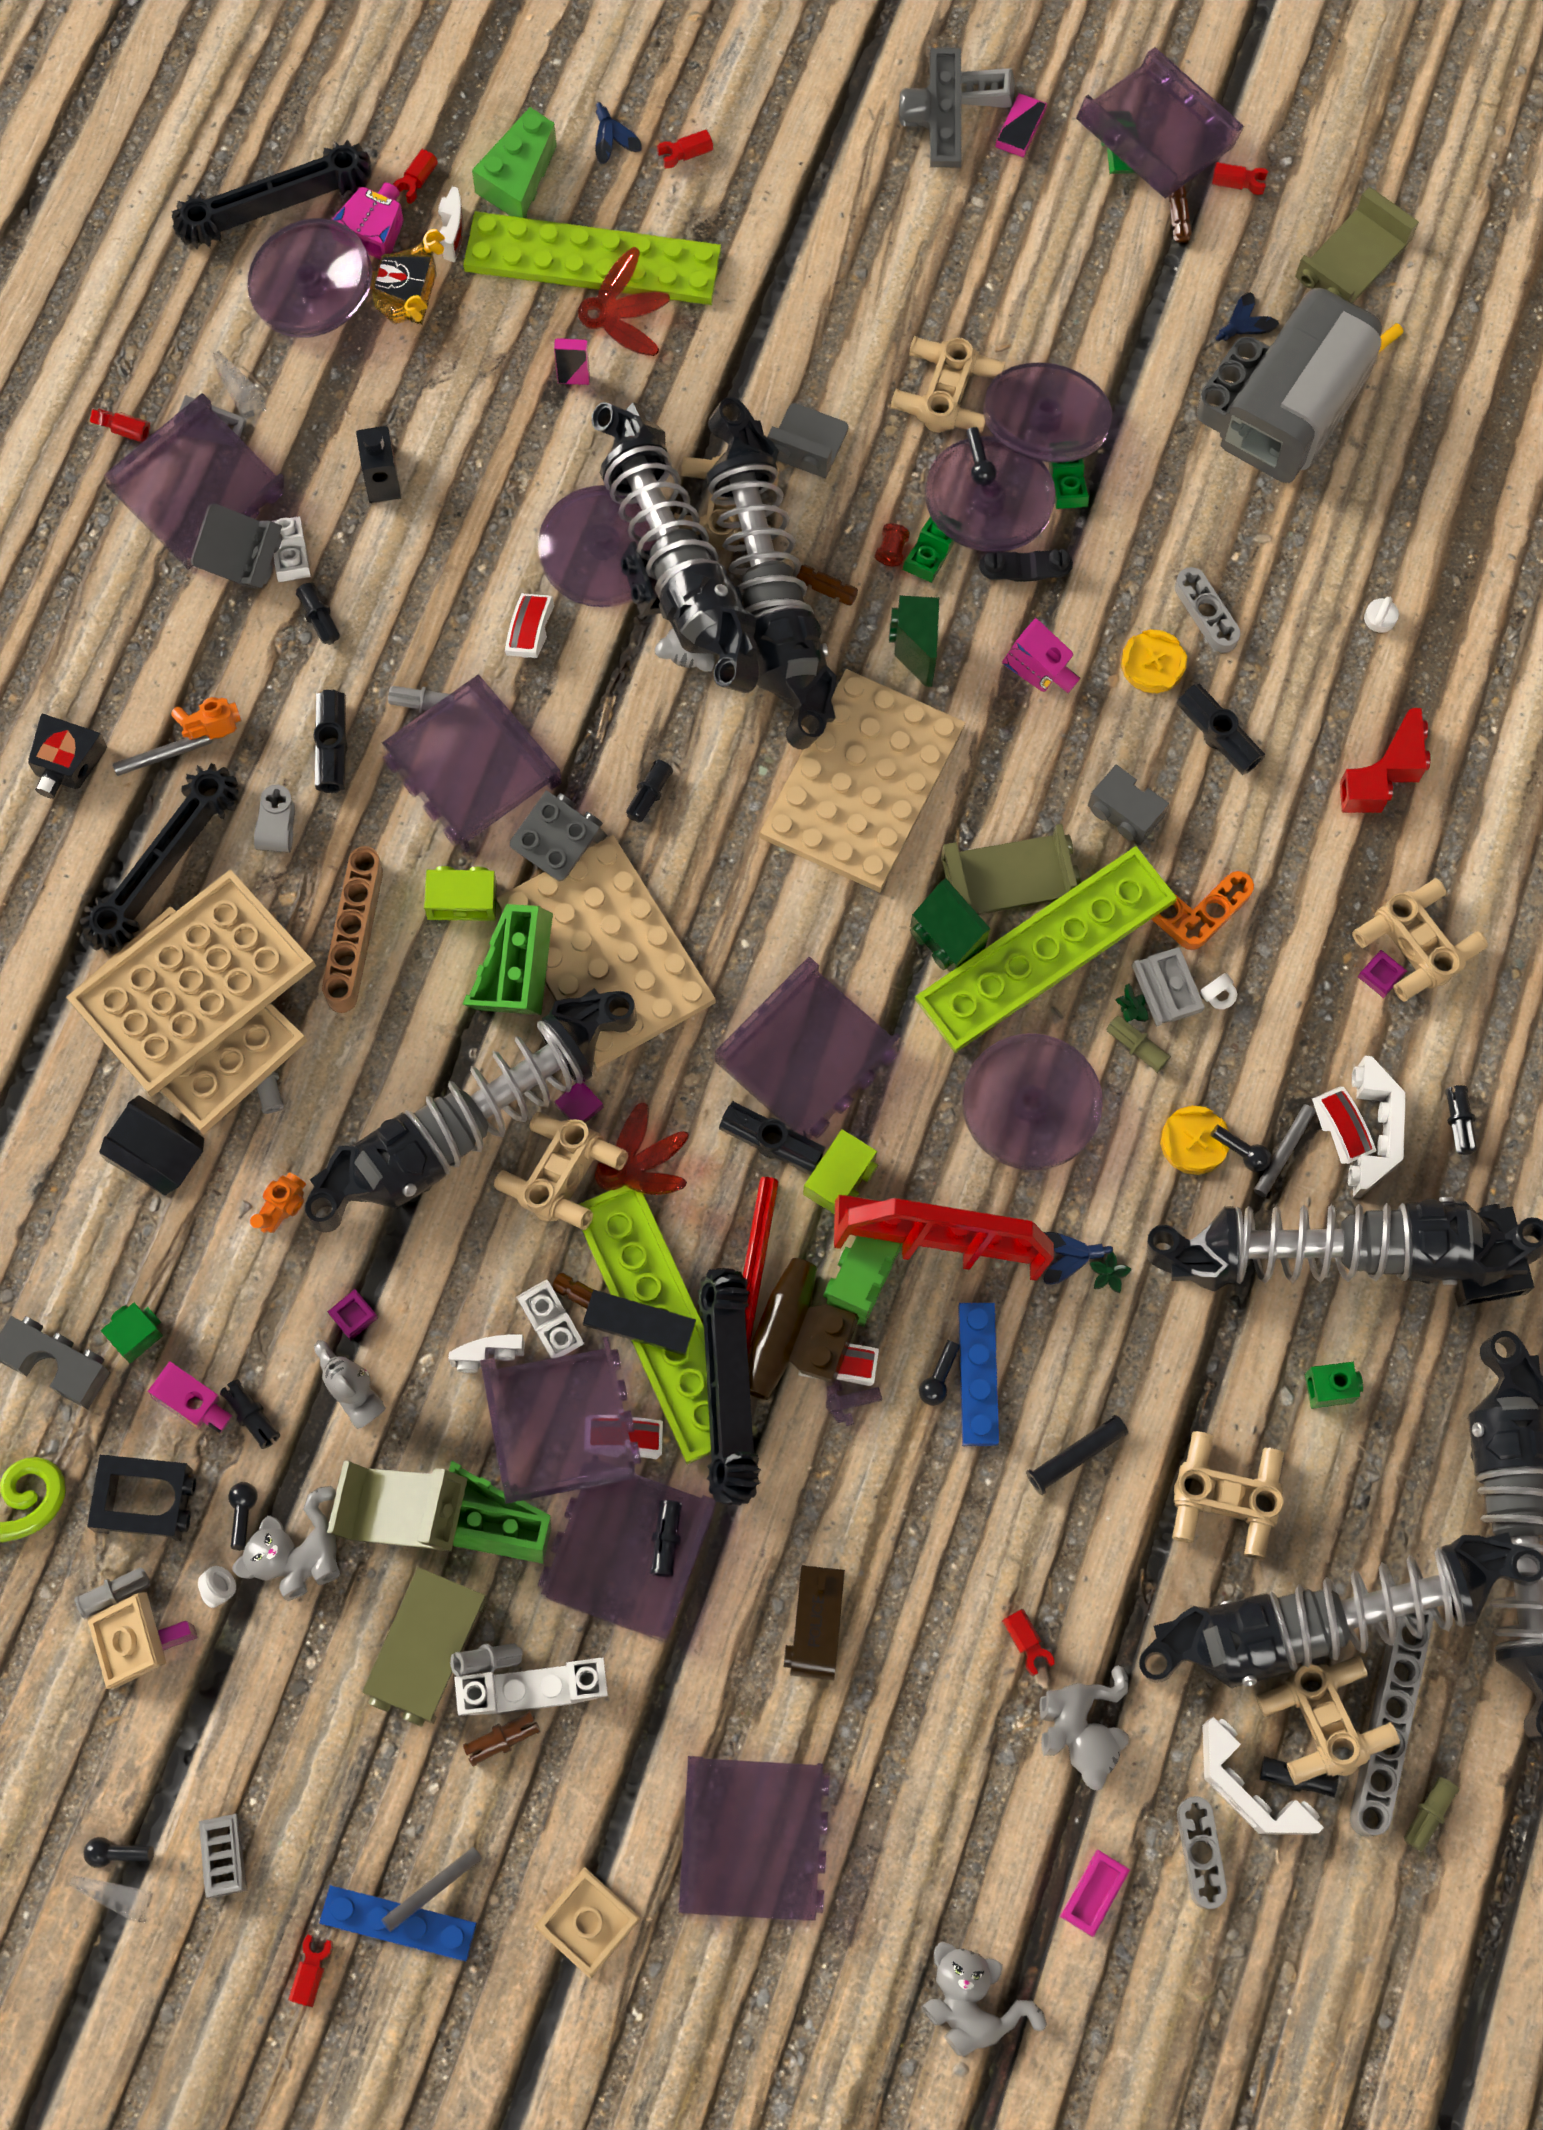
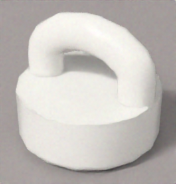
[1364,596,1399,633]
[1200,973,1237,1009]
[198,1566,236,1608]

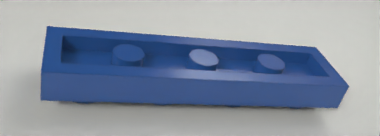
[958,1303,999,1446]
[319,1885,477,1962]

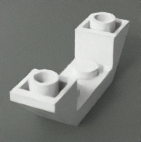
[1348,1056,1405,1198]
[455,1658,608,1716]
[1203,1717,1324,1835]

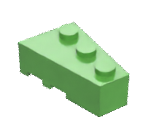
[472,107,557,218]
[462,904,553,1015]
[823,1236,902,1327]
[449,1460,551,1564]

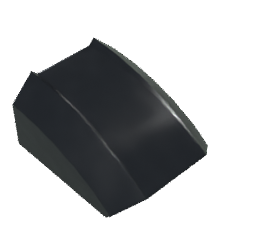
[99,1095,204,1196]

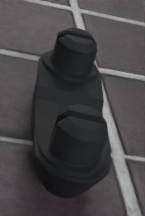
[979,549,1073,582]

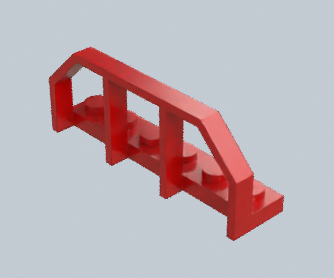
[834,1194,1054,1281]

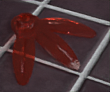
[578,247,670,356]
[595,1103,689,1195]

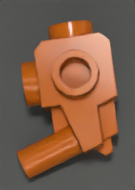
[171,697,241,740]
[250,1172,306,1233]

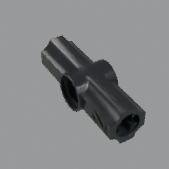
[1177,683,1265,775]
[313,690,348,793]
[719,1101,826,1175]

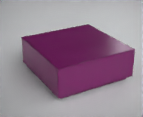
[1357,950,1407,998]
[554,1082,604,1123]
[327,1289,378,1341]
[158,1621,198,1651]

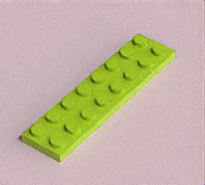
[463,211,721,305]
[915,846,1177,1053]
[578,1179,711,1465]

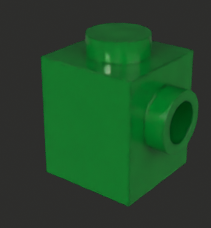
[100,1302,163,1364]
[1305,1361,1363,1409]

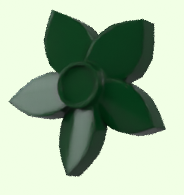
[1115,983,1149,1022]
[1089,1251,1132,1293]

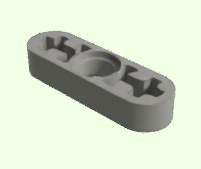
[1175,567,1240,653]
[1177,1796,1227,1909]

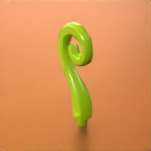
[0,1457,66,1543]

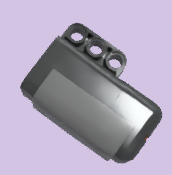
[1197,288,1382,483]

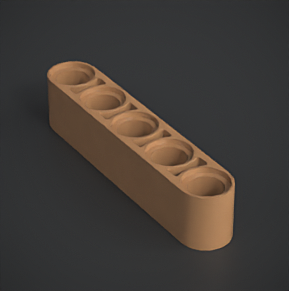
[322,846,383,1013]

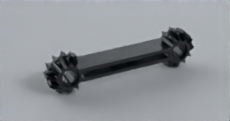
[172,139,372,249]
[80,763,240,955]
[697,1268,761,1506]

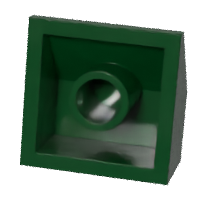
[889,595,939,687]
[910,878,990,972]

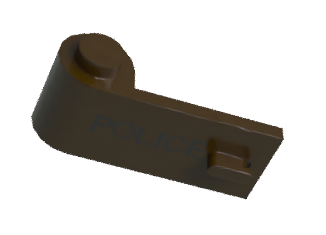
[783,1565,845,1681]

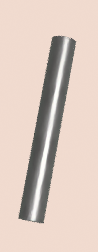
[113,735,213,776]
[1254,1104,1316,1197]
[382,1847,482,1932]

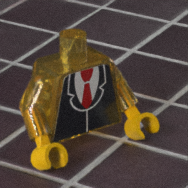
[358,229,445,325]

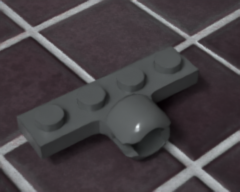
[899,48,961,168]

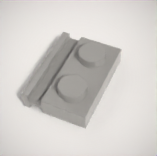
[1132,947,1205,1027]

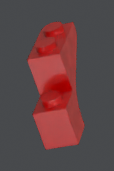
[1340,708,1431,813]

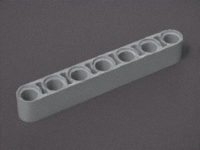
[1350,1609,1434,1837]

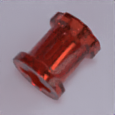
[874,523,910,567]

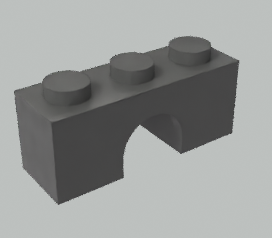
[0,1316,111,1410]

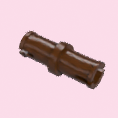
[463,1710,541,1767]

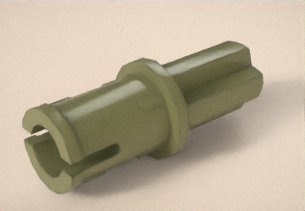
[1106,1016,1171,1073]
[1404,1777,1460,1851]

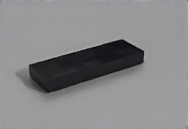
[583,1289,696,1356]

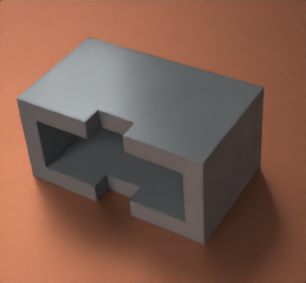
[1088,764,1169,845]

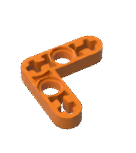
[1151,871,1254,950]

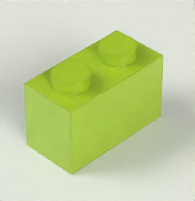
[424,866,497,921]
[803,1129,878,1215]

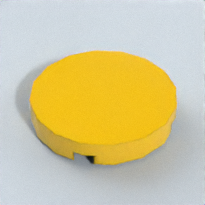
[1121,629,1187,694]
[1160,1105,1230,1175]

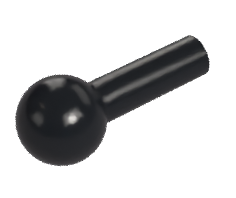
[966,427,997,486]
[1210,1124,1271,1172]
[919,1339,960,1406]
[228,1482,258,1550]
[83,1837,154,1868]

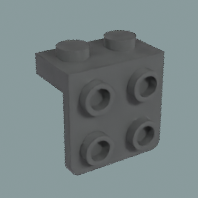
[767,403,848,479]
[191,504,282,588]
[510,790,607,881]

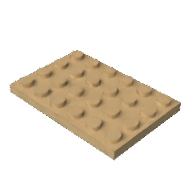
[759,669,966,893]
[496,835,716,1069]
[66,869,316,1097]
[70,906,307,1135]

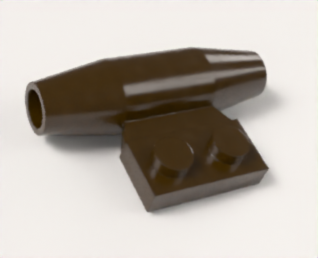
[748,1258,859,1400]

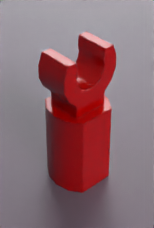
[657,129,713,169]
[393,149,438,204]
[1211,162,1268,195]
[89,408,150,442]
[1002,1609,1055,1677]
[288,1934,333,2007]

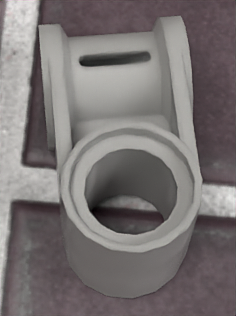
[254,784,295,853]

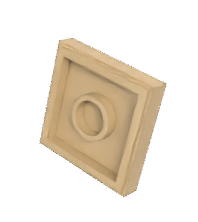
[88,1592,166,1689]
[534,1867,641,1979]

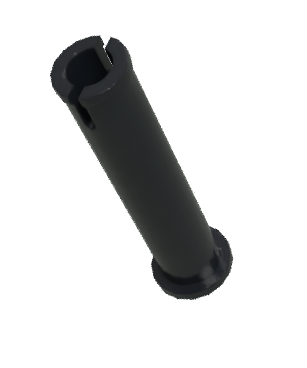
[1026,1415,1129,1495]

